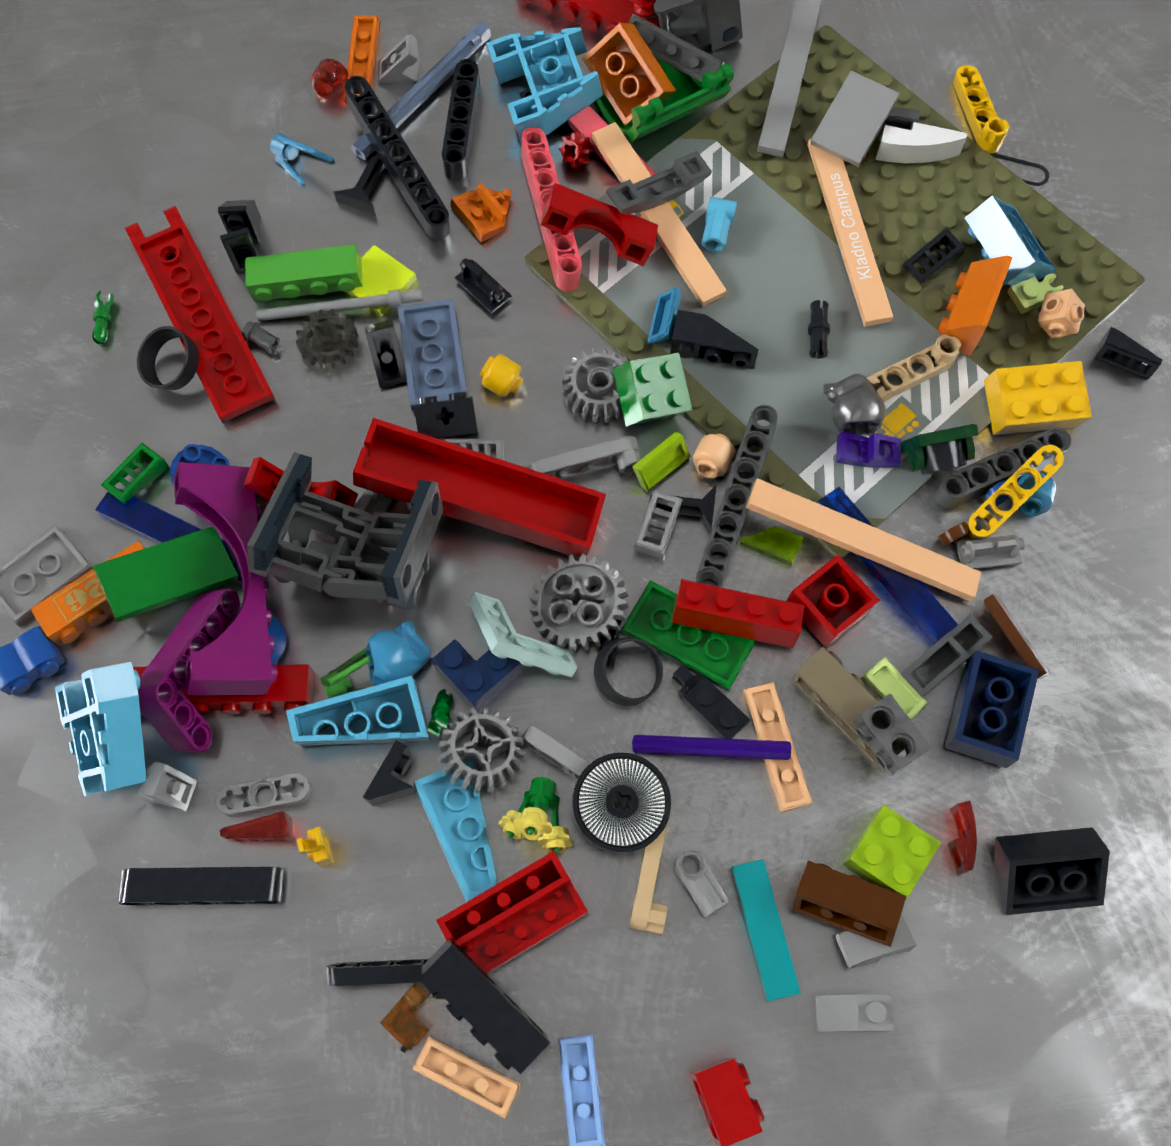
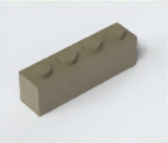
[791,647,904,771]

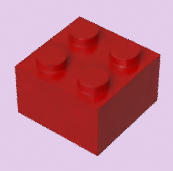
[786,554,880,648]
[690,1058,765,1146]

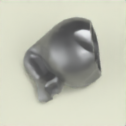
[823,374,886,435]

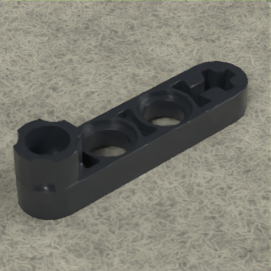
[326,959,445,999]

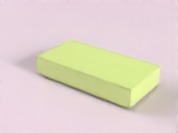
[861,657,929,720]

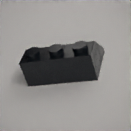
[994,827,1110,915]

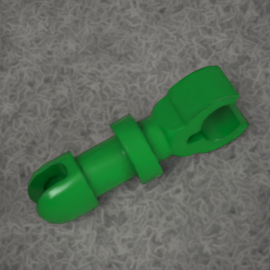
[92,290,114,344]
[427,689,453,737]

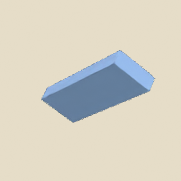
[558,1035,605,1146]

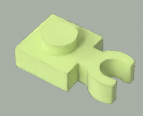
[1007,273,1064,314]

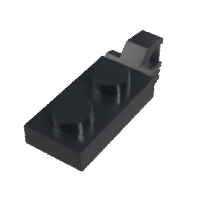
[672,665,750,739]

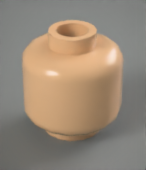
[693,434,736,478]

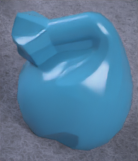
[366,622,431,686]

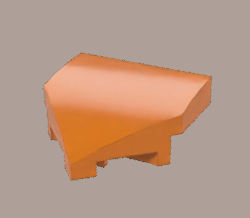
[450,182,512,242]

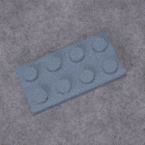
[398,299,468,411]

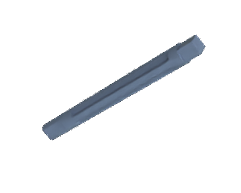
[351,21,491,160]

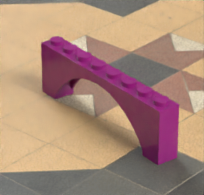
[174,462,277,695]

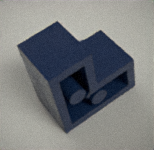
[431,639,523,713]

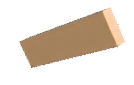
[743,682,813,813]

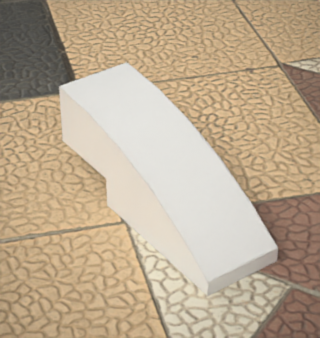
[876,122,968,163]

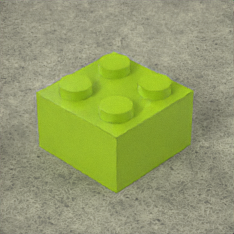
[842,805,941,899]

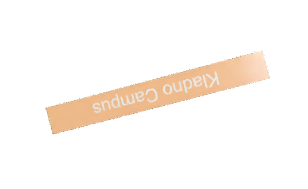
[808,139,894,327]

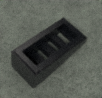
[220,228,259,273]
[903,228,965,285]
[1095,327,1162,379]

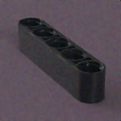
[442,59,481,181]
[118,867,284,906]

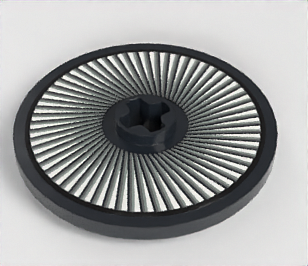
[572,752,671,853]

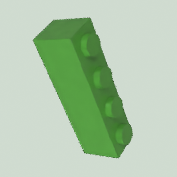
[245,244,363,302]

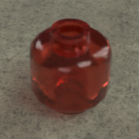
[311,58,349,100]

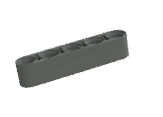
[934,428,1071,510]

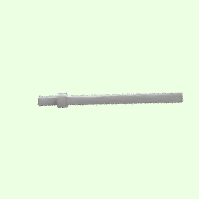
[256,289,424,321]

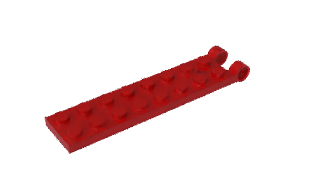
[125,206,275,423]

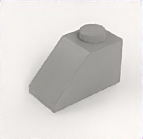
[815,994,894,1032]

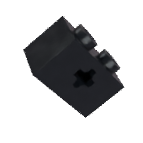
[414,391,478,438]

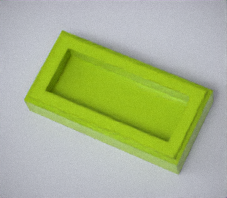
[632,431,691,491]

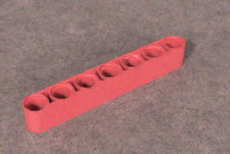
[521,127,582,292]

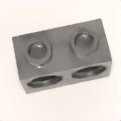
[853,693,931,776]

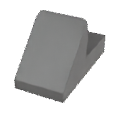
[378,33,419,84]
[138,762,197,811]

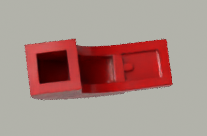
[243,457,358,507]

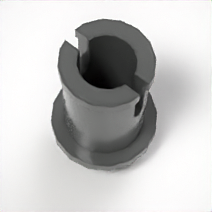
[242,321,280,354]

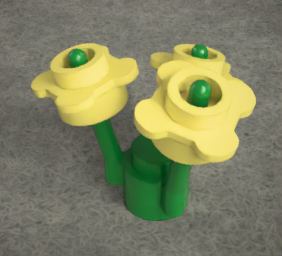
[498,777,574,853]

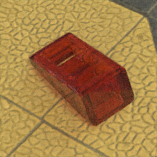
[219,811,296,842]

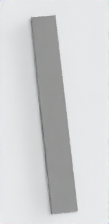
[757,0,822,157]

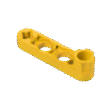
[953,65,1009,154]
[967,445,1064,539]

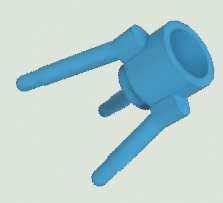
[270,133,334,185]

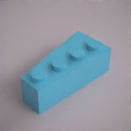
[286,675,431,746]

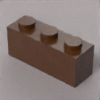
[792,861,906,947]

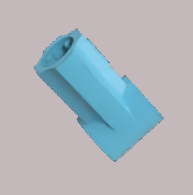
[701,196,737,253]

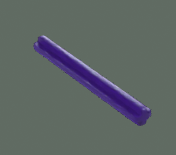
[632,735,792,760]

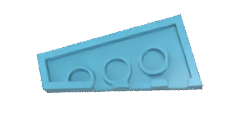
[413,762,497,902]

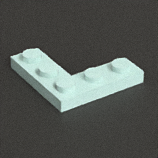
[468,592,578,677]

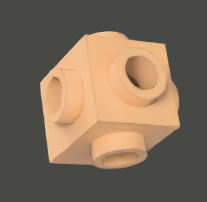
[1038,288,1085,338]

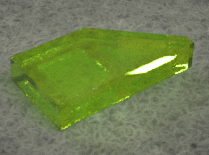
[740,526,803,566]

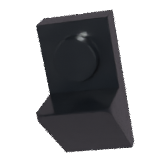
[363,740,417,806]

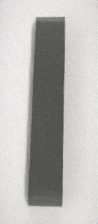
[696,405,778,588]

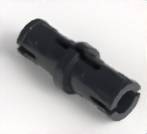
[808,300,830,359]

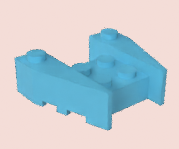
[486,27,603,143]
[54,662,147,796]

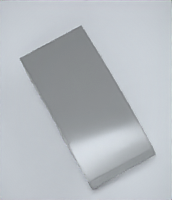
[835,914,917,969]

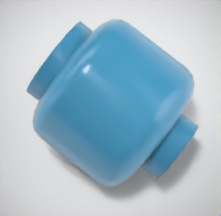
[1017,472,1056,516]

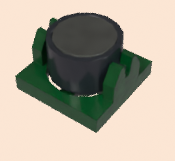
[901,424,979,475]

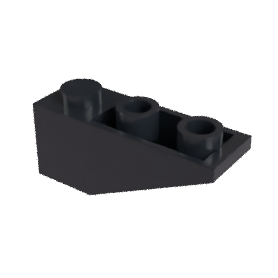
[670,310,759,369]

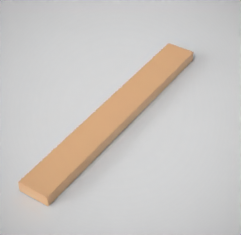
[592,122,727,307]
[745,478,981,602]

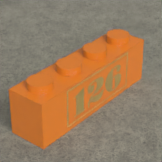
[30,540,145,647]

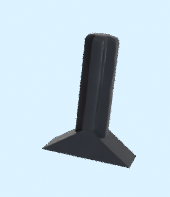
[334,154,385,215]
[649,484,717,534]

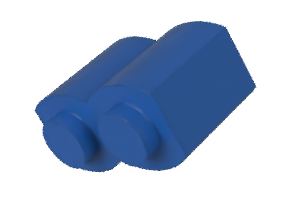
[0,626,65,695]

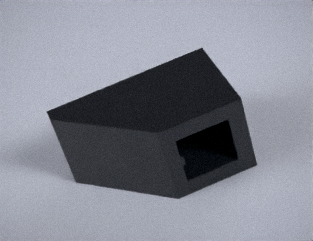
[218,200,261,244]

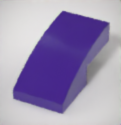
[836,431,901,468]

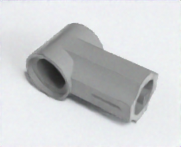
[673,849,729,917]

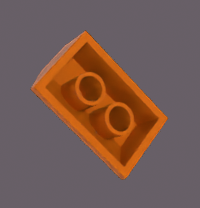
[582,23,676,126]
[937,255,1013,357]

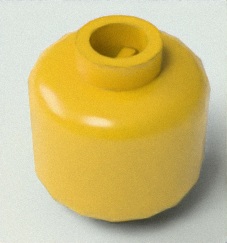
[479,354,524,397]

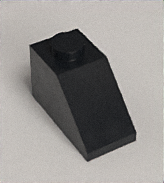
[365,319,407,388]

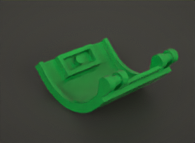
[593,57,734,143]

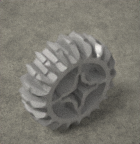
[437,707,525,794]

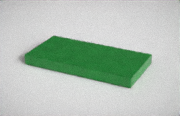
[93,526,238,622]
[620,580,756,692]

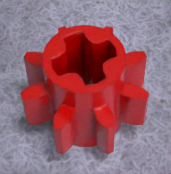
[558,132,594,168]

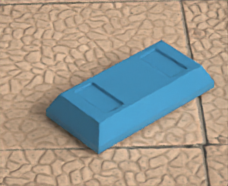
[648,287,681,344]

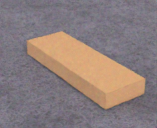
[413,1036,521,1118]

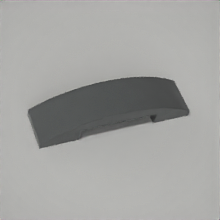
[606,151,712,214]

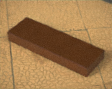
[984,594,1051,679]

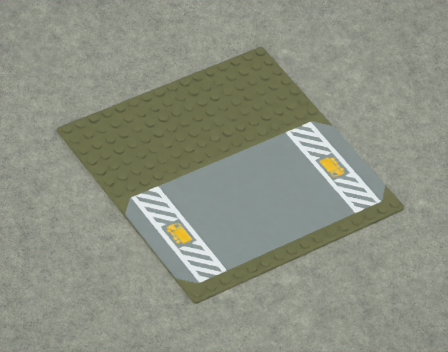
[525,25,1145,558]

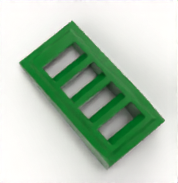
[101,442,169,504]

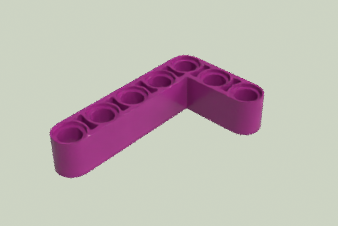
[137,589,240,752]

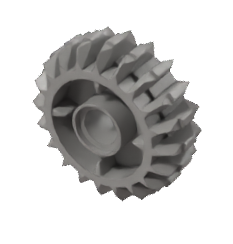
[562,347,628,424]

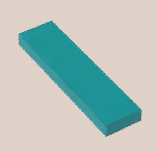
[731,859,801,1002]

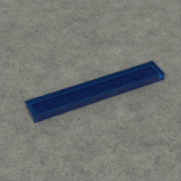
[817,487,958,645]
[95,488,243,585]

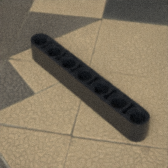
[345,76,450,240]

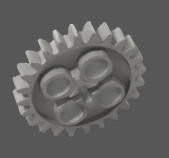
[529,553,629,652]

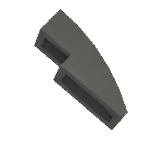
[901,614,993,698]

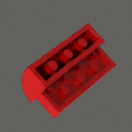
[436,851,588,974]

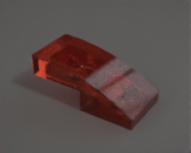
[947,801,977,876]

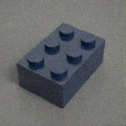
[944,650,1039,768]

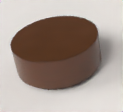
[938,522,970,547]

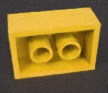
[984,361,1092,435]

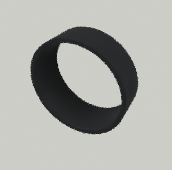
[137,326,199,390]
[594,638,663,706]

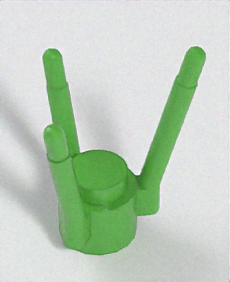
[320,648,371,698]

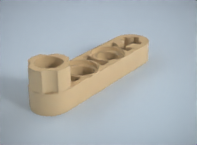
[867,334,961,402]
[629,822,668,936]

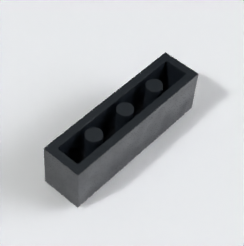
[421,937,550,1075]

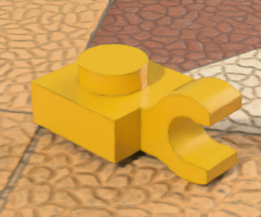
[296,827,334,867]

